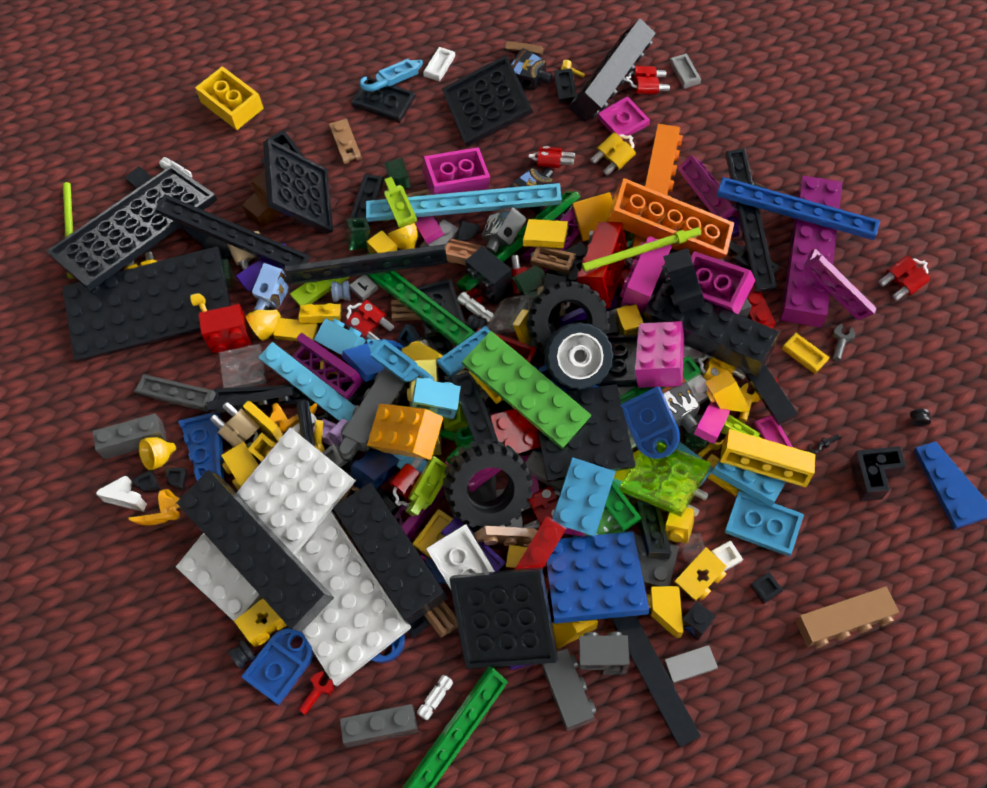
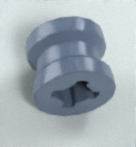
[331,281,350,302]

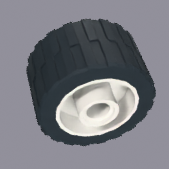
[544,323,613,389]

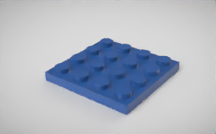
[546,532,649,624]

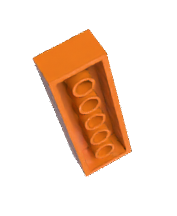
[607,178,734,259]

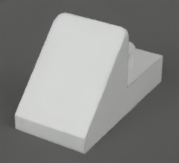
[96,476,147,512]

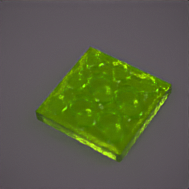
[620,442,711,517]

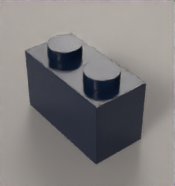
[350,449,399,489]

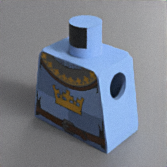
[252,263,292,310]

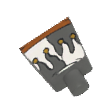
[482,207,526,254]
[662,377,699,433]

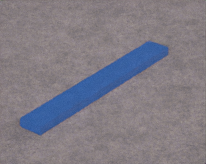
[717,177,880,240]

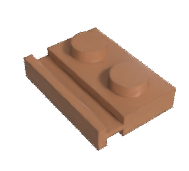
[445,238,485,265]

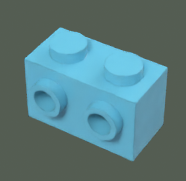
[314,318,366,355]
[411,378,461,419]

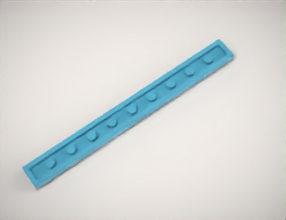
[366,183,562,222]
[258,342,428,475]

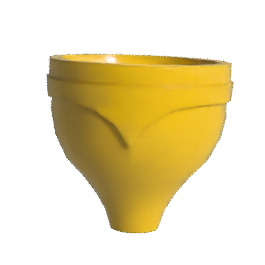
[388,223,418,250]
[246,309,281,341]
[139,437,176,470]

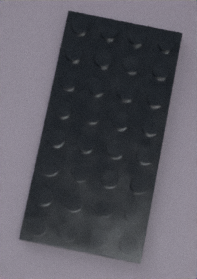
[46,165,217,291]
[62,246,231,363]

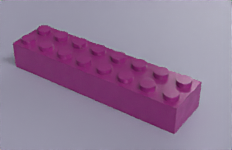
[780,176,843,328]

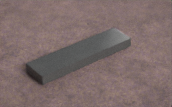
[134,374,216,412]

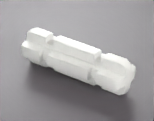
[159,157,192,178]
[457,292,493,323]
[417,675,453,720]

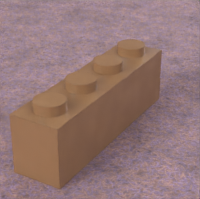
[795,586,900,648]

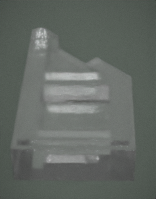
[679,533,707,574]

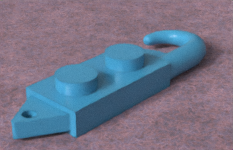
[359,59,423,91]
[367,339,434,383]

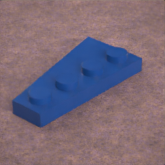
[914,442,987,530]

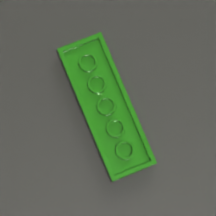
[462,331,591,449]

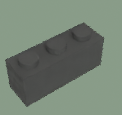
[93,413,167,460]
[541,649,597,731]
[340,704,418,748]

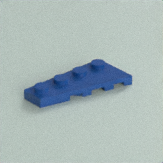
[178,412,224,481]

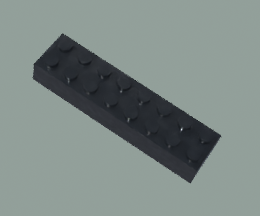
[176,470,334,632]

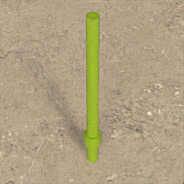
[63,182,74,279]
[582,227,701,272]

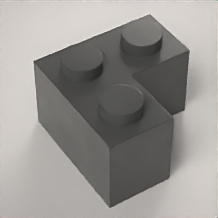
[579,632,630,675]

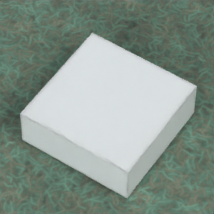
[711,541,743,571]

